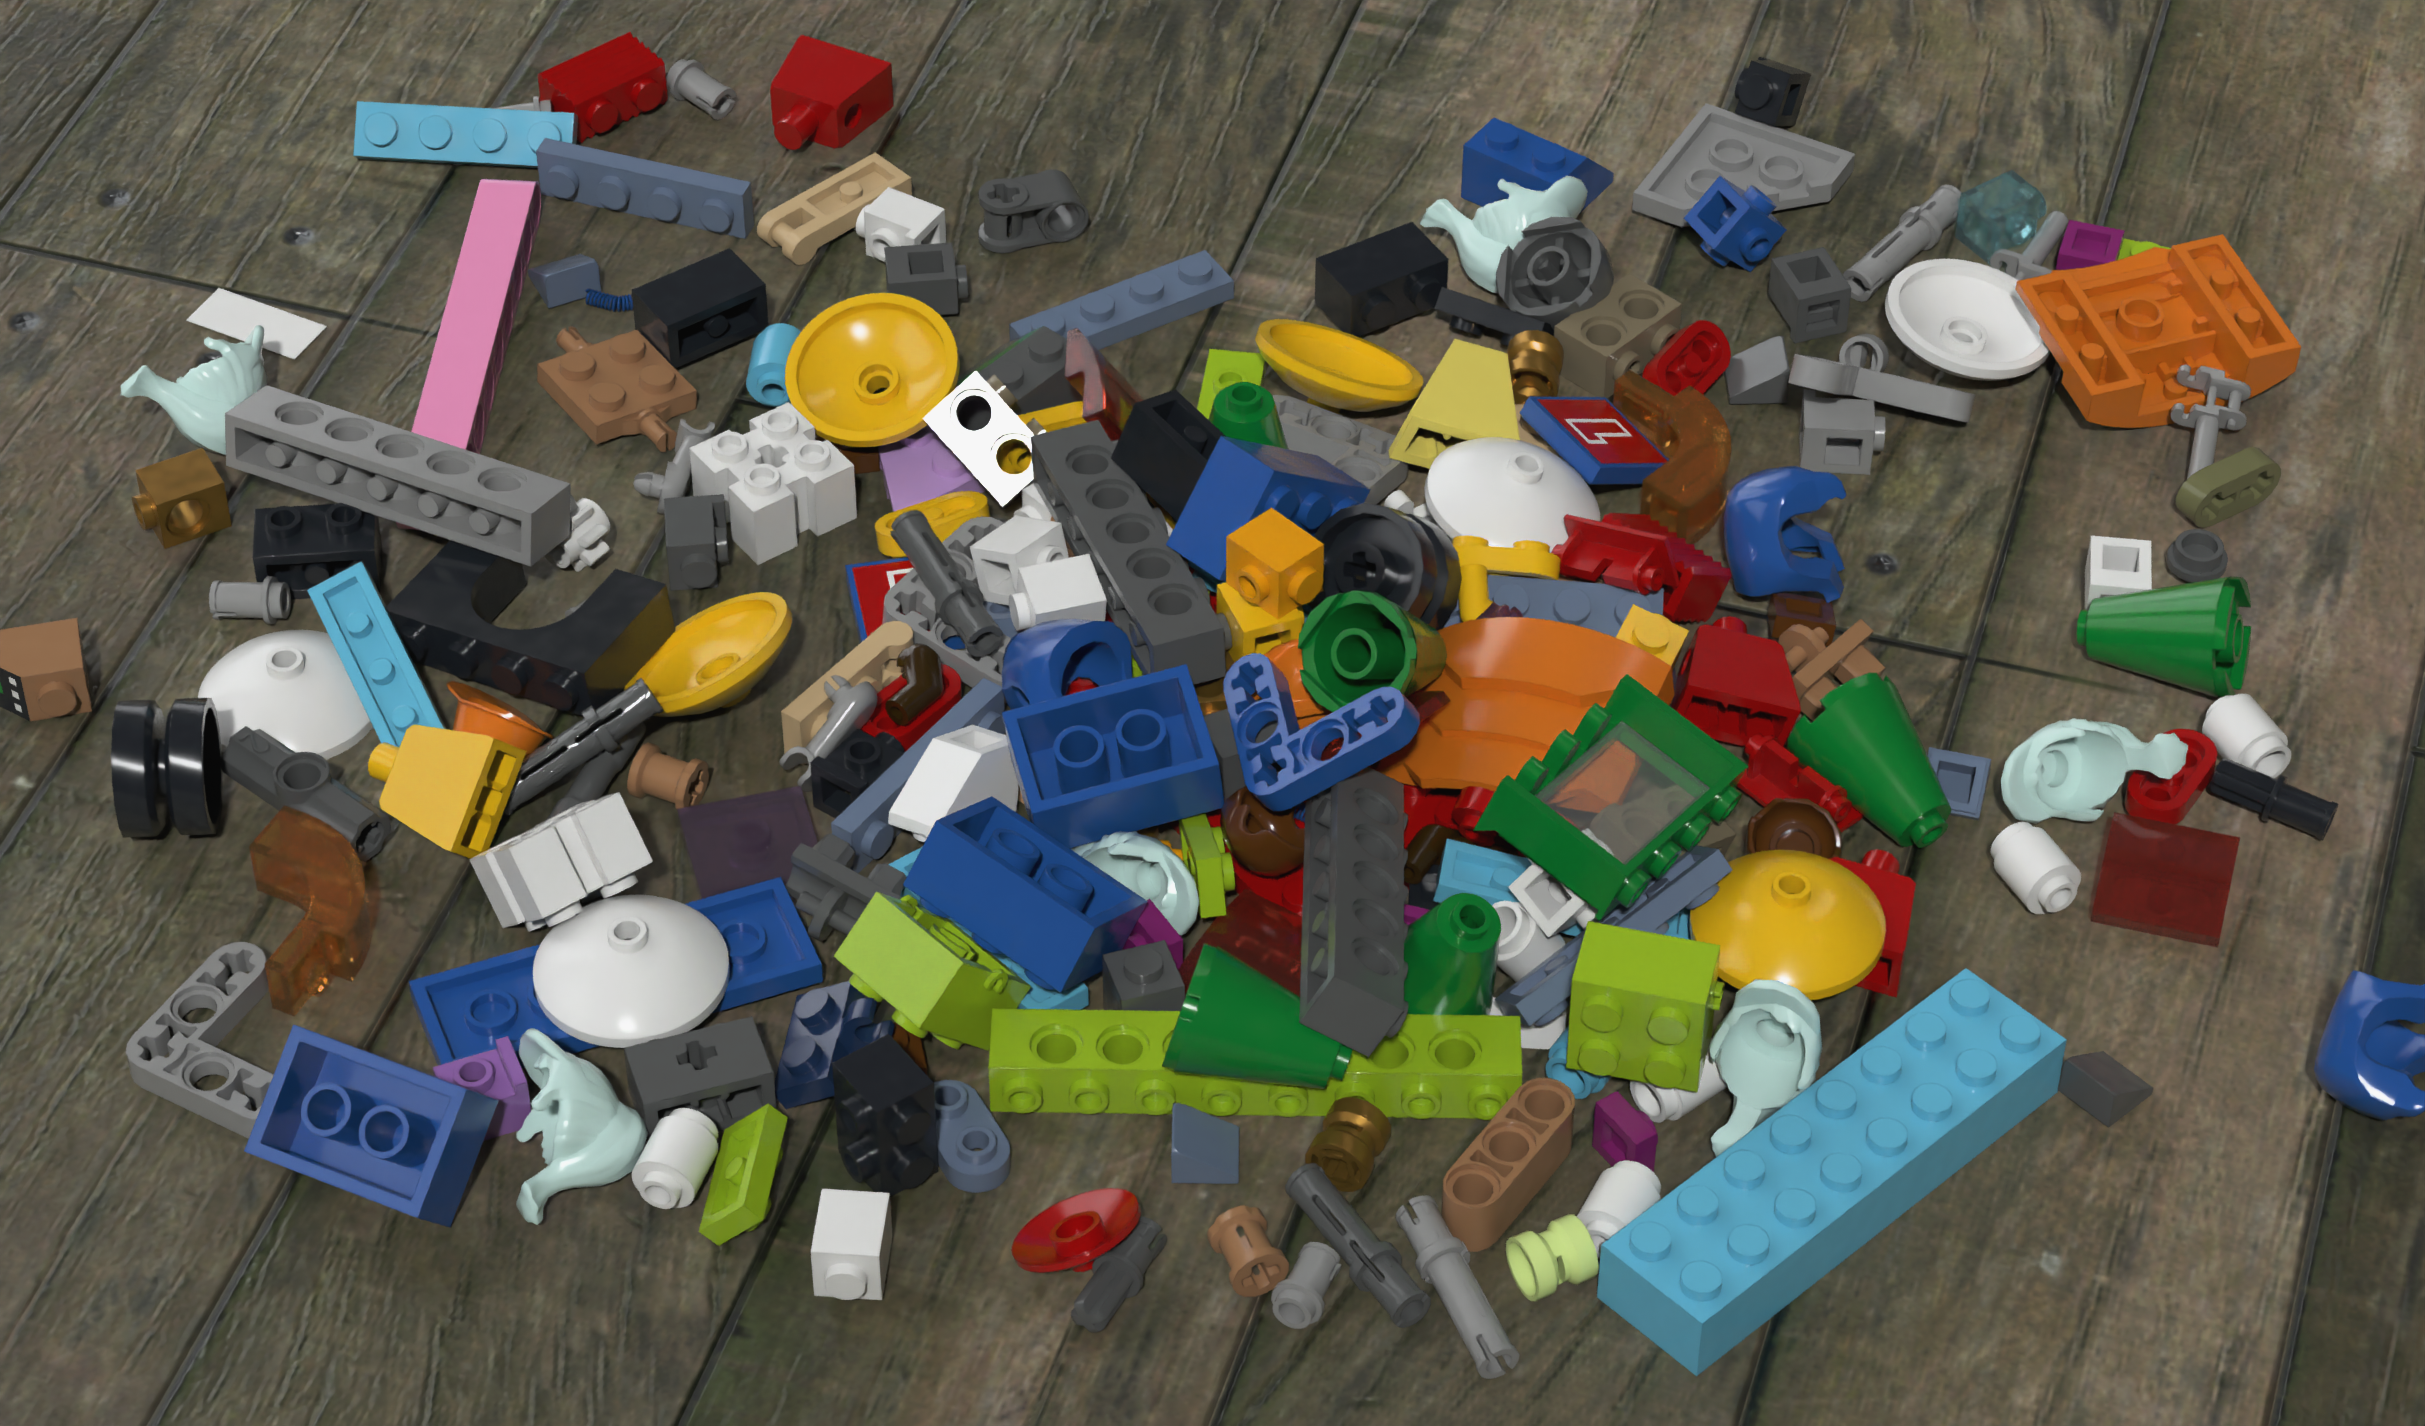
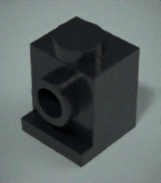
[1735,57,1811,127]
[810,729,905,819]

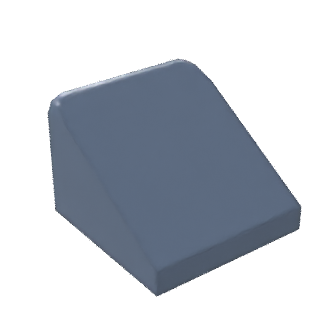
[528,254,601,309]
[1927,747,1991,821]
[1171,1103,1239,1184]

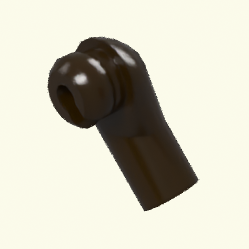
[885,643,944,726]
[1404,824,1478,884]

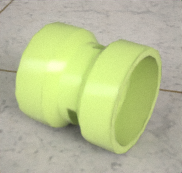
[1506,1214,1599,1301]

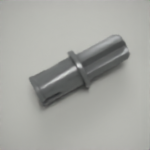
[1071,1216,1167,1333]

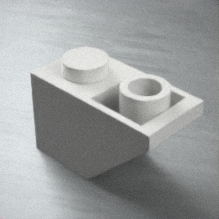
[888,725,1019,842]

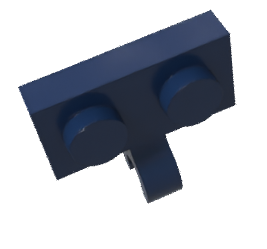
[774,981,895,1109]

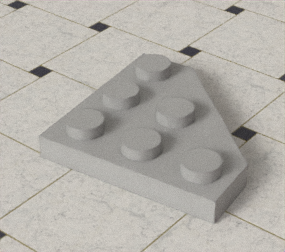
[1632,103,1855,227]

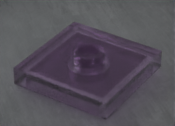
[677,786,818,899]

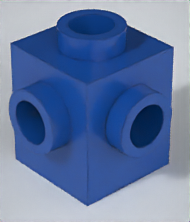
[1684,176,1787,272]

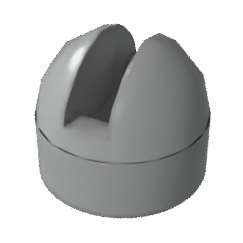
[1839,334,1889,372]

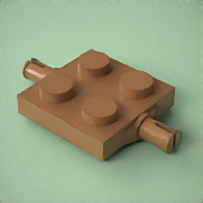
[537,326,697,452]

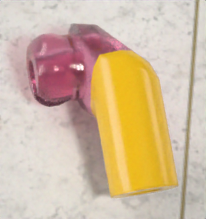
[1458,564,1523,622]

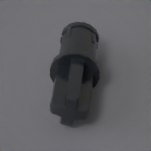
[2210,759,2339,840]

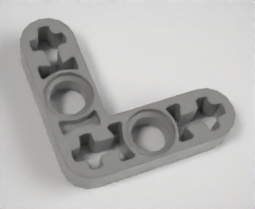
[1788,354,1976,423]
[1272,395,1409,505]
[882,516,1011,703]
[126,942,274,1139]

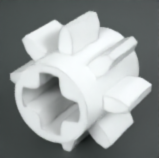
[545,494,610,572]

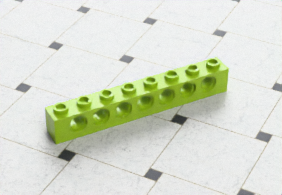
[988,1008,1522,1120]

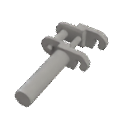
[1990,211,2069,280]
[2171,365,2251,479]

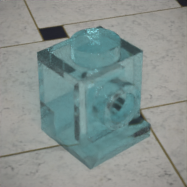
[1955,170,2047,266]

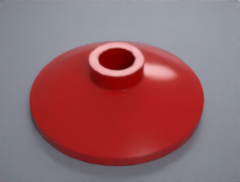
[1011,1188,1141,1273]

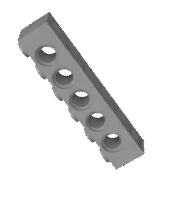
[225,385,571,567]

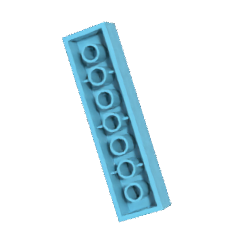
[1597,968,2067,1376]

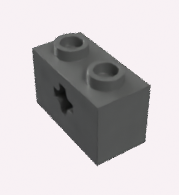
[624,1016,776,1143]

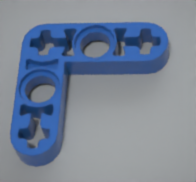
[1223,653,1420,811]

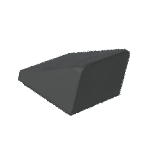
[1724,336,1790,405]
[2058,1051,2153,1128]

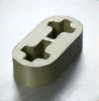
[2176,447,2281,528]

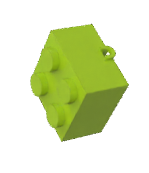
[833,891,1031,1051]
[1566,921,1724,1092]

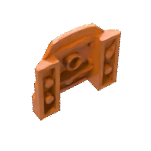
[2015,234,2301,428]
[1376,617,1675,816]

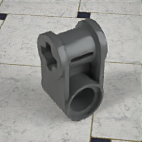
[978,170,1089,253]

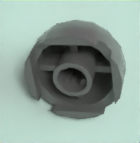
[1496,217,1614,330]

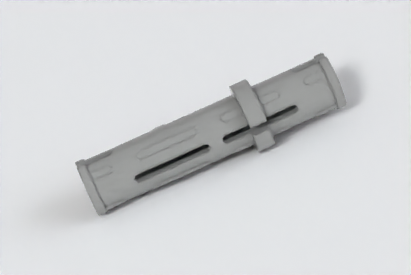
[1842,184,1967,302]
[1396,1195,1520,1379]

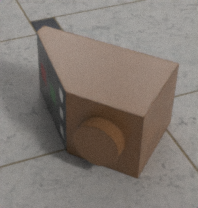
[0,618,92,721]

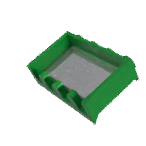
[1473,674,1748,921]

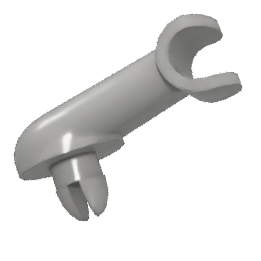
[633,419,715,515]
[779,675,878,792]

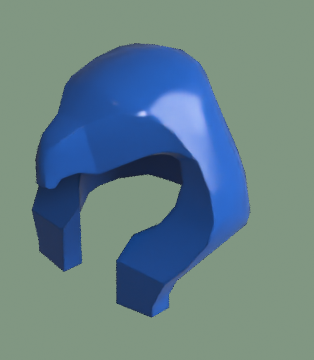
[1723,466,1847,603]
[1002,619,1132,710]
[2314,970,2425,1120]

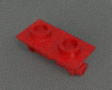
[1551,514,1680,595]
[1737,733,1863,832]

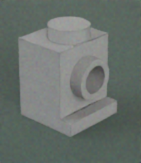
[1799,389,1885,475]

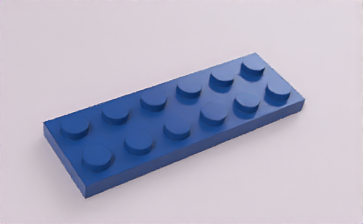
[409,877,823,1068]

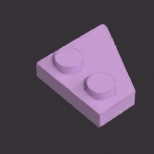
[877,425,986,512]

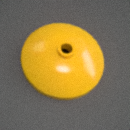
[785,293,960,447]
[1255,319,1424,414]
[624,592,793,717]
[1689,850,1886,1000]

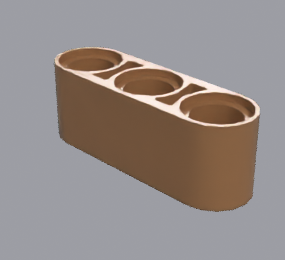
[1441,1078,1575,1252]

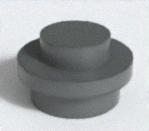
[2167,529,2228,583]

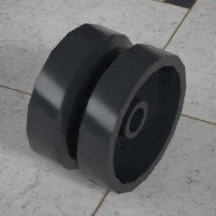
[1309,503,1462,631]
[111,698,223,838]

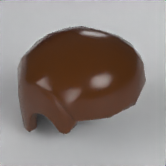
[1220,785,1305,877]
[1746,798,1842,859]

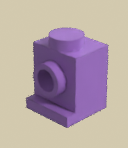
[433,1036,531,1141]

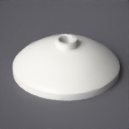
[1885,259,2050,381]
[1424,437,1600,553]
[198,630,373,760]
[533,895,730,1048]

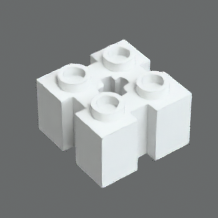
[689,402,857,565]
[469,792,653,932]

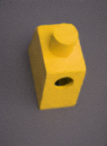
[368,724,527,859]

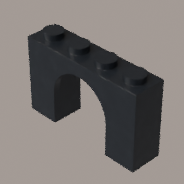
[386,540,675,716]

